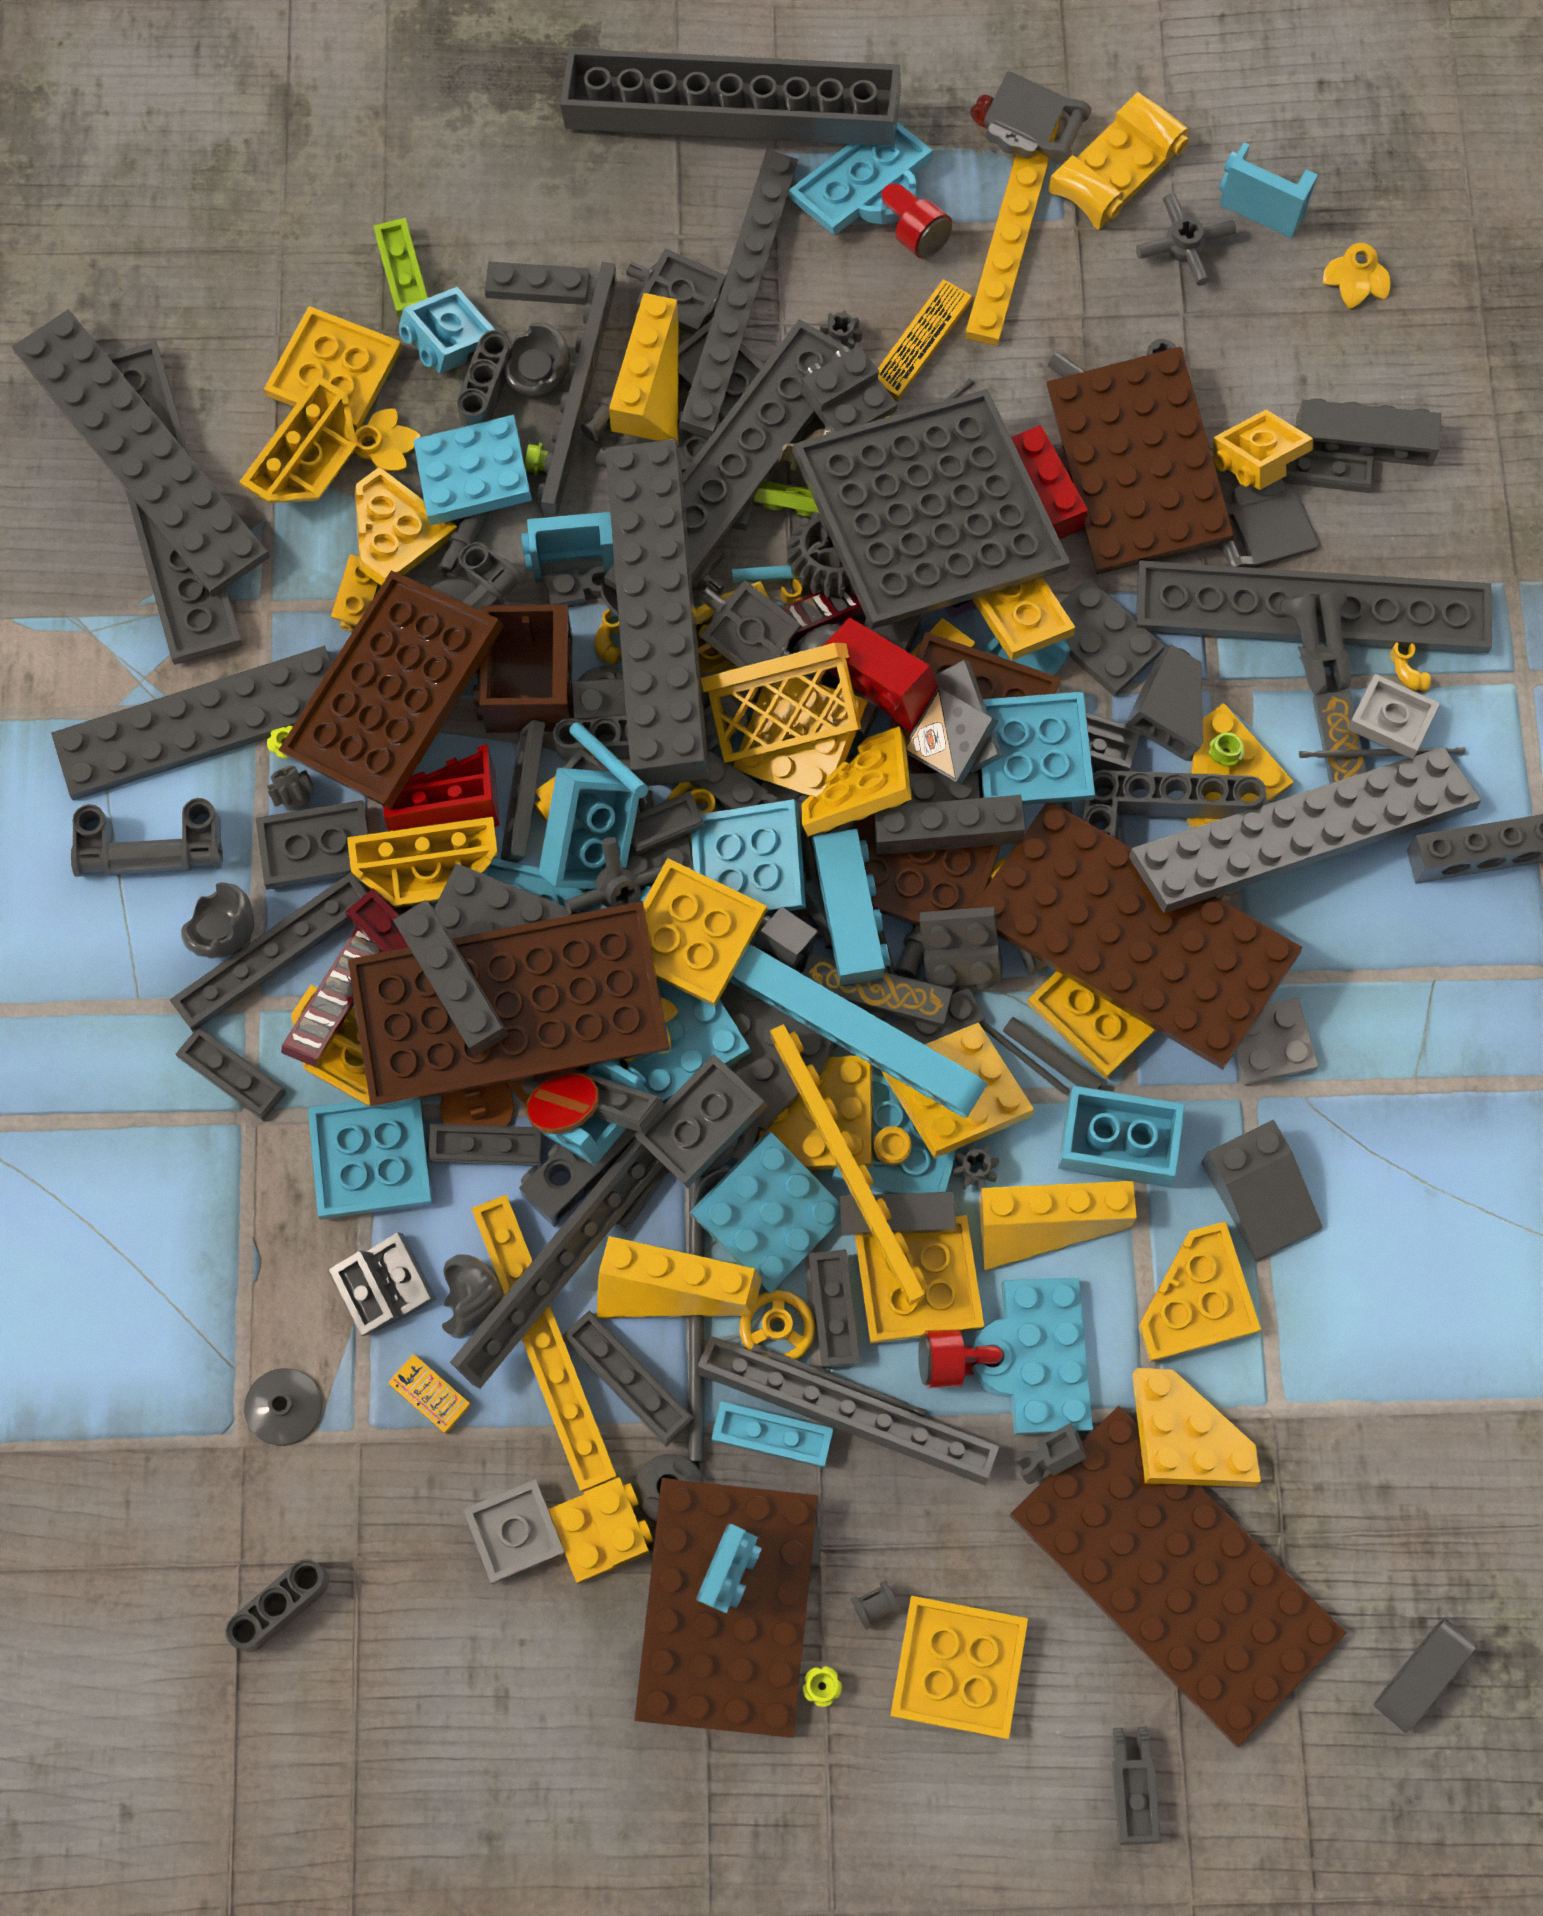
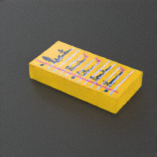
[388,1354,472,1435]

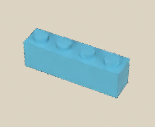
[813,829,890,986]

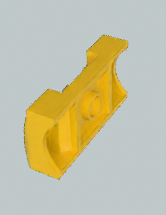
[1048,92,1189,230]

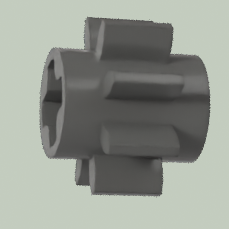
[820,310,862,349]
[267,766,314,811]
[953,1143,999,1191]

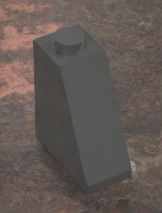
[1125,644,1203,760]

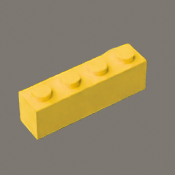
[609,293,679,445]
[978,1181,1137,1272]
[597,1236,762,1319]

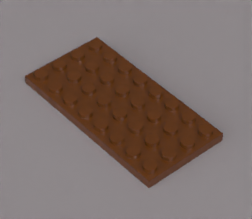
[852,632,1061,927]
[972,803,1303,1070]
[347,901,670,1108]
[1009,1405,1346,1748]

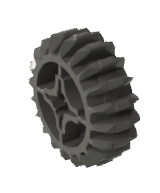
[787,510,855,599]

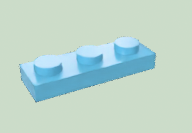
[711,1401,833,1468]

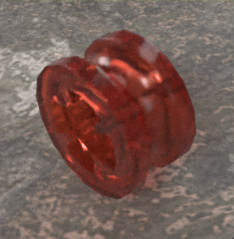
[970,95,994,129]

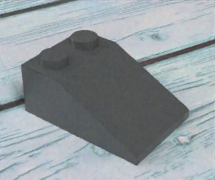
[1201,1119,1323,1261]

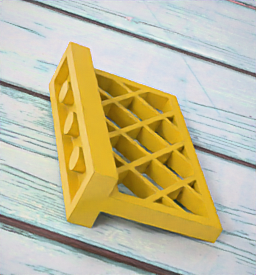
[701,643,861,763]

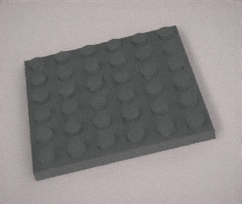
[792,389,1070,630]

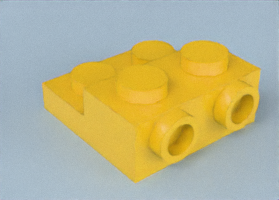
[1213,410,1313,490]
[548,1477,653,1584]

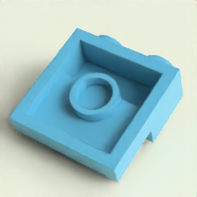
[399,287,495,374]
[696,1524,761,1613]

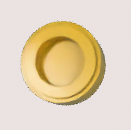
[874,1126,912,1166]

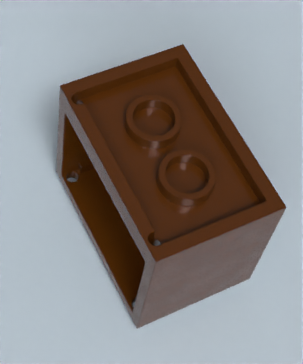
[473,604,573,733]

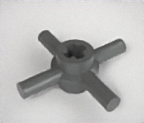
[1136,193,1236,286]
[565,837,664,914]

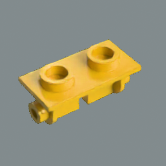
[330,554,378,631]

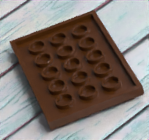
[1046,347,1234,575]
[279,570,504,810]
[634,1478,818,1738]

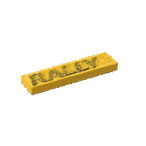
[878,279,972,401]

